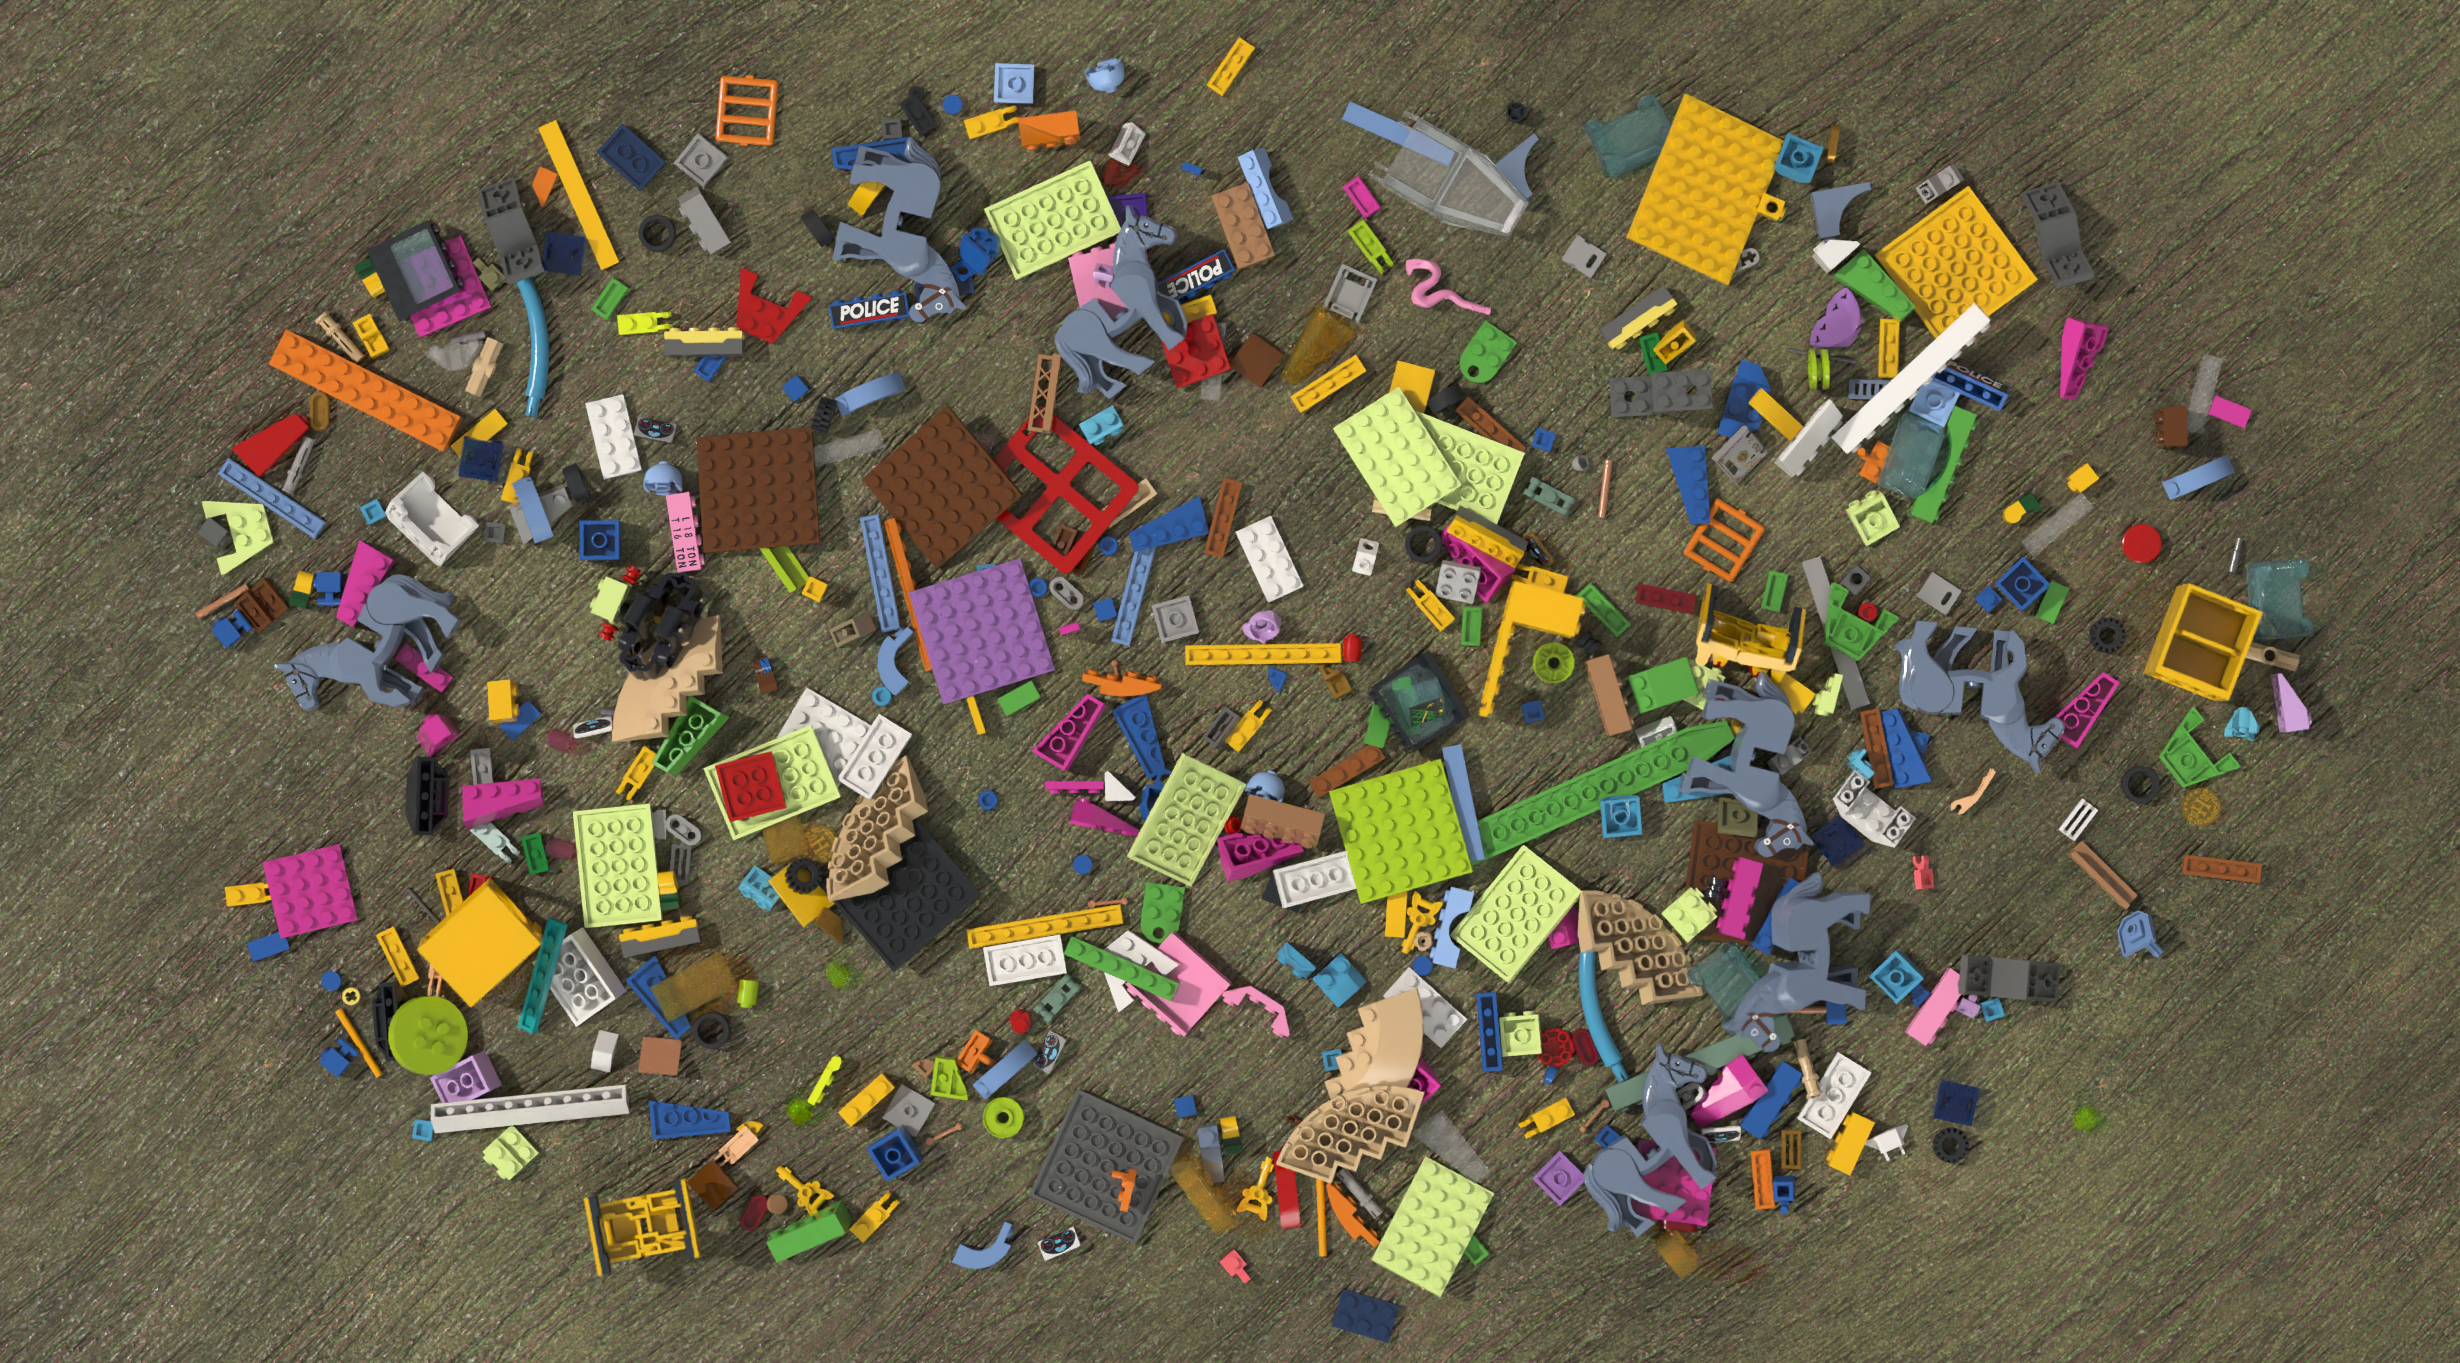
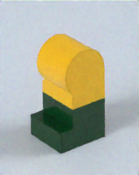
[353,258,385,298]
[2003,493,2042,524]
[288,571,315,609]
[657,871,682,911]
[1220,1116,1243,1155]

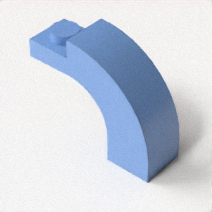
[835,371,906,416]
[2162,455,2235,500]
[512,477,553,543]
[877,627,914,696]
[973,1040,1038,1099]
[952,1220,1014,1269]

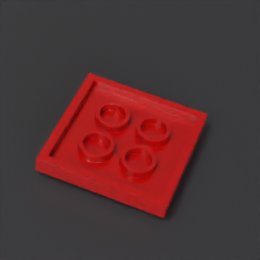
[1160,314,1232,389]
[715,751,787,822]

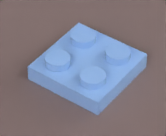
[994,63,1034,104]
[1908,381,1960,428]

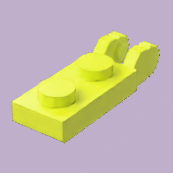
[617,312,673,335]
[808,1056,842,1105]

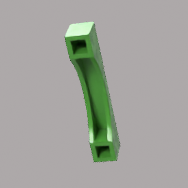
[1909,406,1978,524]
[1064,936,1180,1002]

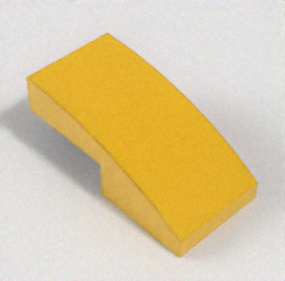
[353,313,390,360]

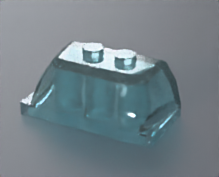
[1877,412,1944,499]

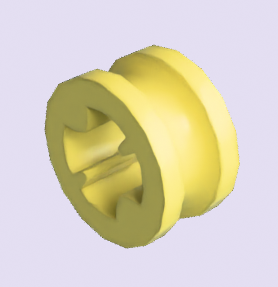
[342,987,360,1005]

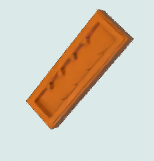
[1750,1149,1775,1210]

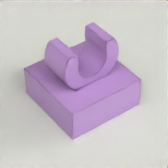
[1093,263,1114,288]
[1955,995,1980,1018]

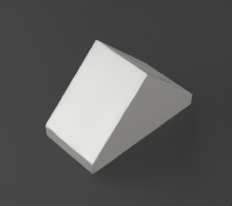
[1105,771,1136,801]
[591,1030,619,1072]

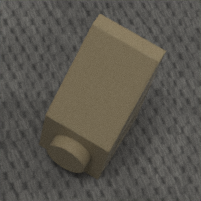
[829,612,876,648]

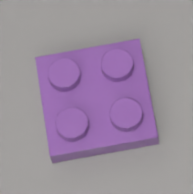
[1532,1151,1584,1206]

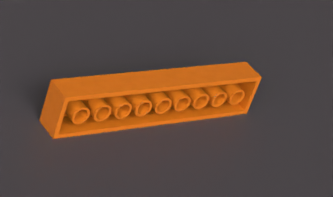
[269,329,463,453]

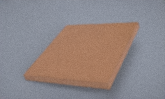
[638,1037,682,1076]

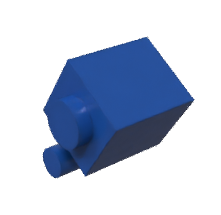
[313,572,343,606]
[211,609,253,648]
[319,1036,360,1077]
[1773,1176,1796,1214]

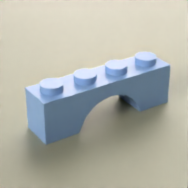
[1238,147,1294,229]
[1429,887,1474,968]

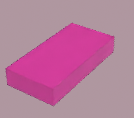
[1343,176,1381,219]
[2208,396,2252,429]
[1059,622,1081,636]

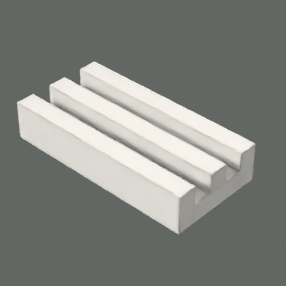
[2058,798,2098,841]

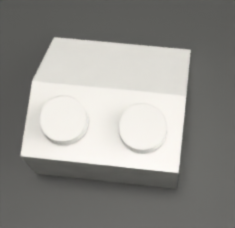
[1812,240,1860,273]

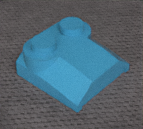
[1774,132,1824,183]
[1600,795,1642,838]
[1276,941,1316,979]
[1869,949,1925,1004]
[1312,953,1367,1007]

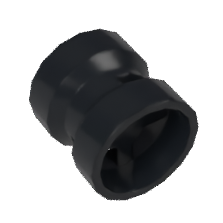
[1506,102,1526,123]
[1575,630,1602,657]
[1704,876,1728,900]

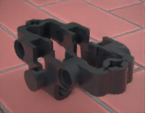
[618,572,704,679]

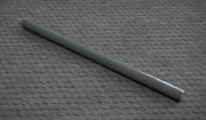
[1787,348,1857,364]
[407,888,440,925]

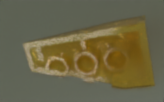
[1281,306,1355,385]

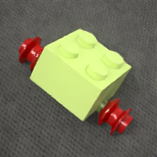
[590,565,643,641]

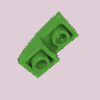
[1363,704,1392,748]

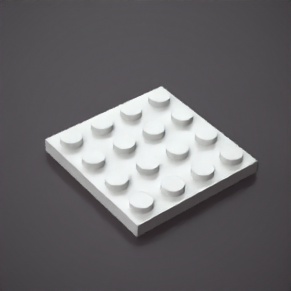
[777,687,871,787]

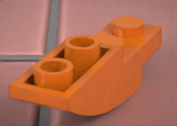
[1082,669,1161,696]
[1326,1182,1380,1248]

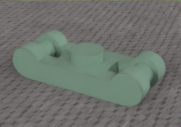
[1523,477,1576,517]
[1033,973,1081,1023]

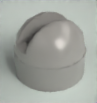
[1572,455,1589,471]

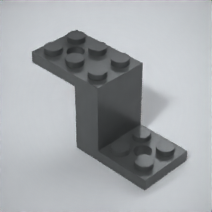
[478,177,545,284]
[2022,181,2095,289]
[1609,370,1713,418]
[1958,955,2061,1002]

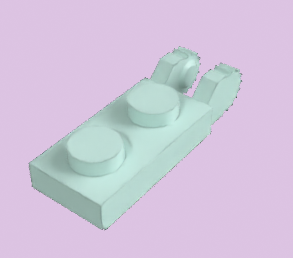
[470,823,520,864]

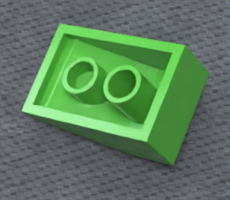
[1628,657,1700,713]

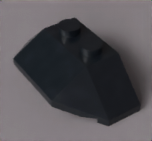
[405,757,449,835]
[372,982,411,1061]

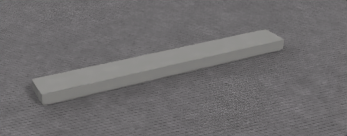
[1801,556,1870,710]

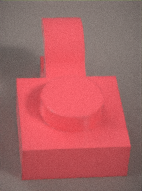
[1913,855,1934,890]
[1220,1249,1251,1284]

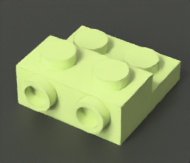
[1846,490,1900,546]
[1682,658,1725,710]
[1812,673,1843,716]
[1661,887,1717,942]
[1499,1011,1542,1057]
[483,1125,539,1180]

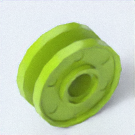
[1808,349,1830,390]
[1533,643,1574,683]
[983,1097,1024,1138]

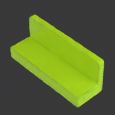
[760,546,809,593]

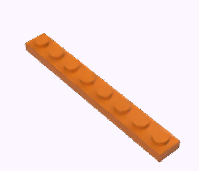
[884,518,932,672]

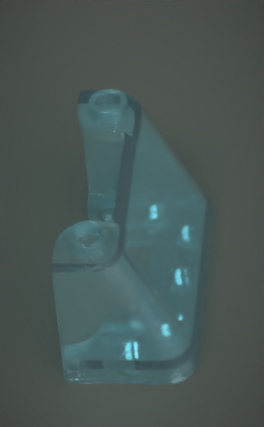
[1583,93,1671,178]
[2247,559,2314,641]
[1686,940,1761,1037]

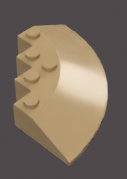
[612,615,723,742]
[827,756,928,901]
[1578,891,1703,1005]
[1324,988,1424,1099]
[1276,1086,1425,1183]

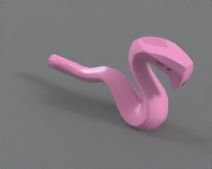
[1406,259,1491,315]

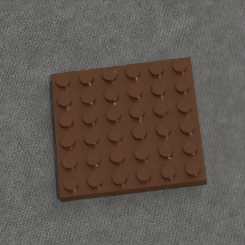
[862,405,1024,569]
[696,427,821,554]
[1678,820,1811,952]

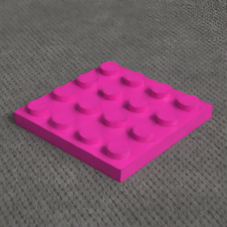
[398,235,492,338]
[262,844,357,938]
[1631,1139,1716,1226]

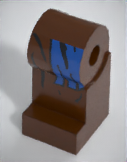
[752,655,779,695]

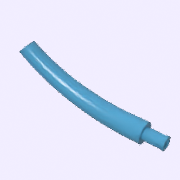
[517,277,549,418]
[1579,950,1629,1083]

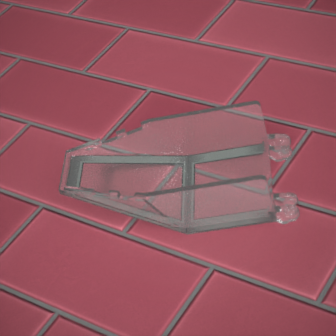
[1368,110,1528,237]

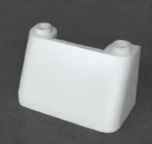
[385,472,479,566]

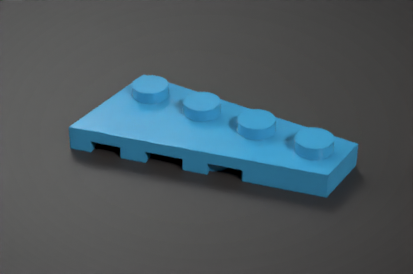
[1662,756,1730,803]

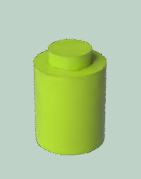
[737,979,759,1008]

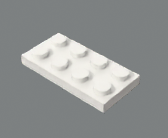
[585,394,642,479]
[1236,516,1304,603]
[837,714,912,801]
[1273,851,1356,908]
[983,934,1067,986]
[1383,967,1467,1048]
[1797,1052,1871,1139]

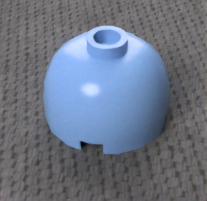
[1084,58,1125,93]
[643,461,683,496]
[1245,771,1285,802]

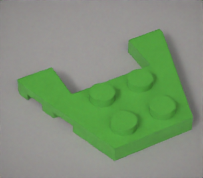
[1823,582,1899,661]
[2158,706,2241,788]

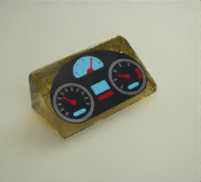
[1523,531,1555,570]

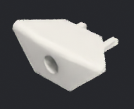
[1865,1124,1908,1161]

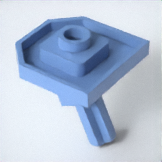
[2117,910,2163,958]

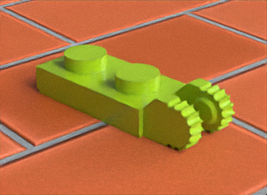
[1347,220,1394,274]

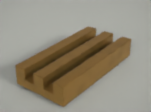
[1781,1130,1801,1169]

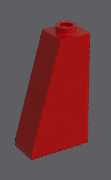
[232,413,311,477]

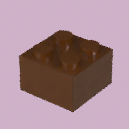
[2154,406,2188,448]

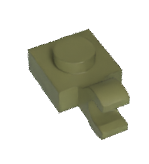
[473,258,505,291]

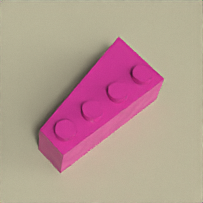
[336,540,396,628]
[2055,672,2120,750]
[1032,694,1107,772]
[416,714,461,757]
[462,779,544,830]
[1716,857,1763,939]

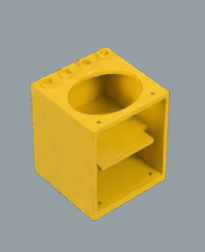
[2143,584,2263,701]
[417,877,543,1007]

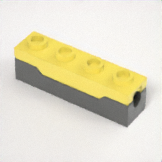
[1599,285,1677,350]
[664,327,745,357]

